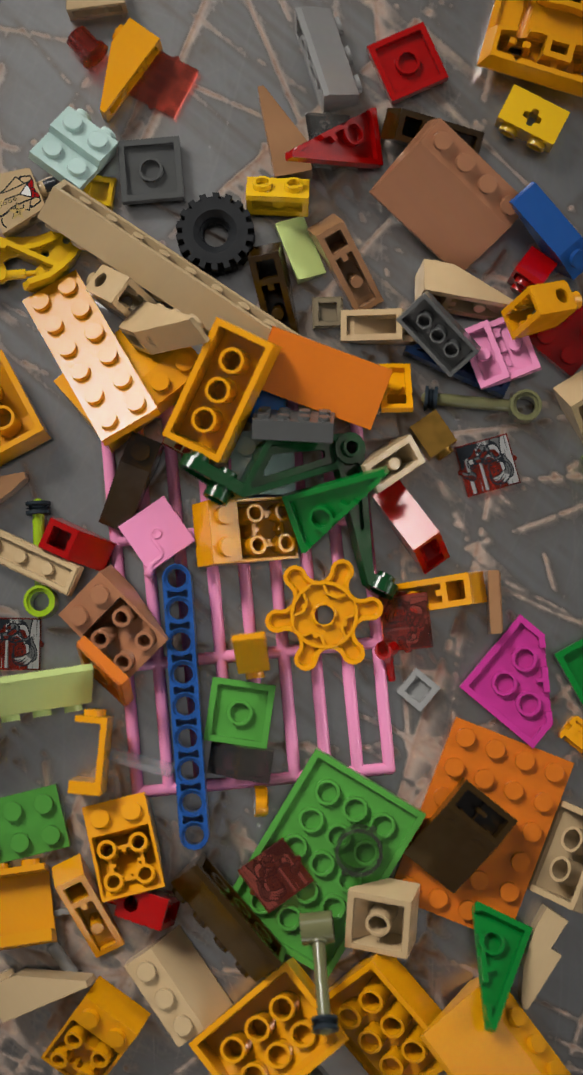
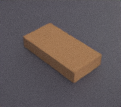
[485,570,503,634]

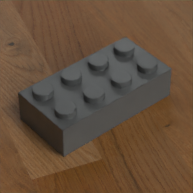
[396,290,481,377]
[252,406,335,443]

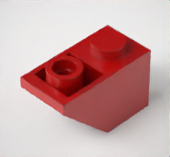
[507,246,558,296]
[38,517,117,571]

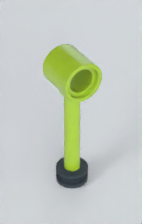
[23,499,59,619]

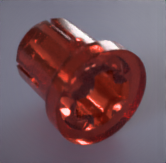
[67,26,108,69]

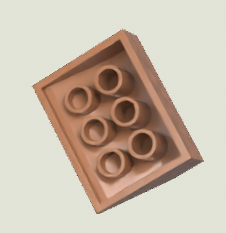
[369,118,519,270]

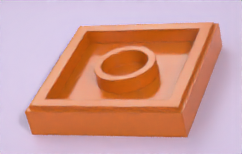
[76,636,134,707]

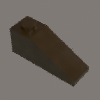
[380,108,485,155]
[248,241,300,335]
[99,431,164,531]

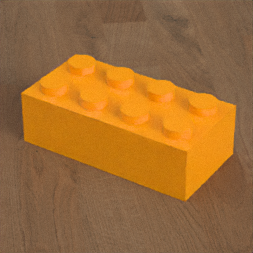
[162,317,282,463]

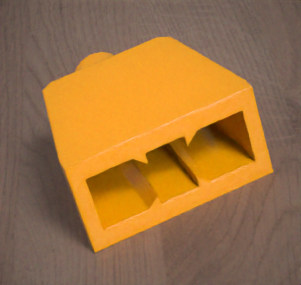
[501,280,583,340]

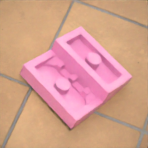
[465,317,542,390]

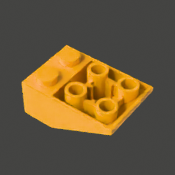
[192,496,299,567]
[82,792,166,903]
[40,976,151,1075]

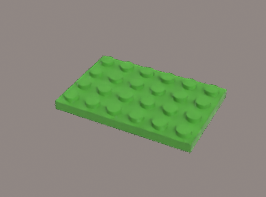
[233,747,426,977]

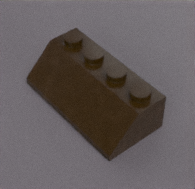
[171,852,286,982]

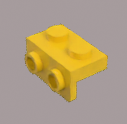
[246,176,310,217]

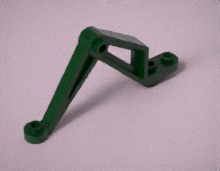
[178,432,398,600]

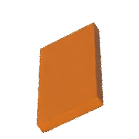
[262,326,393,430]

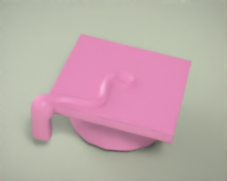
[118,496,195,579]

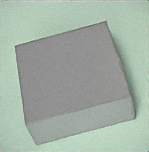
[395,667,440,712]

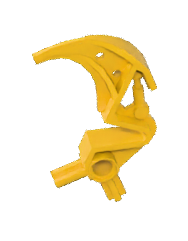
[0,230,82,293]

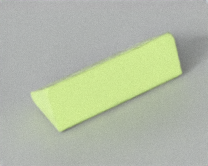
[275,217,326,285]

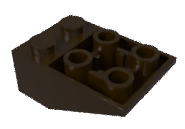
[404,777,518,893]

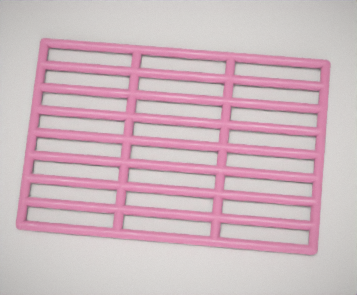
[101,400,396,797]

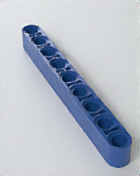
[162,564,210,850]

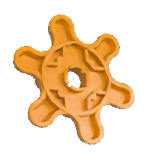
[265,559,383,671]

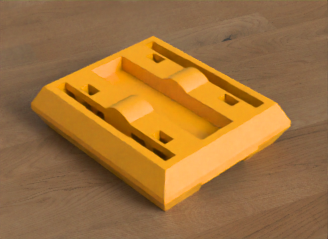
[477,0,583,98]

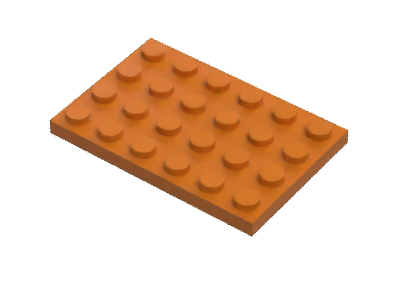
[393,716,574,929]

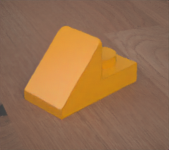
[379,363,413,413]

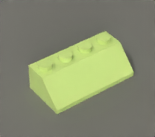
[0,663,94,723]

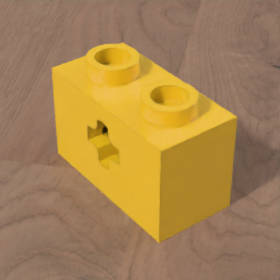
[494,84,570,153]

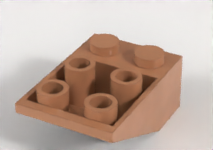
[58,565,169,678]

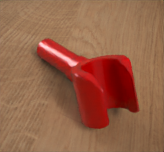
[374,640,399,682]

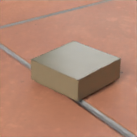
[312,296,343,330]

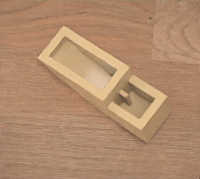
[341,308,417,345]
[518,903,568,1010]

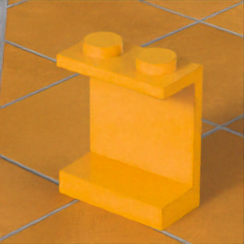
[68,708,114,796]
[0,858,57,951]

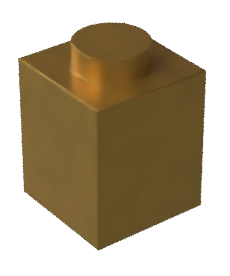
[408,409,457,461]

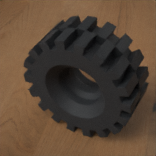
[176,192,255,276]

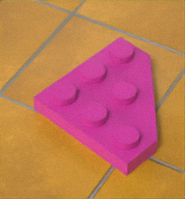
[459,614,553,748]

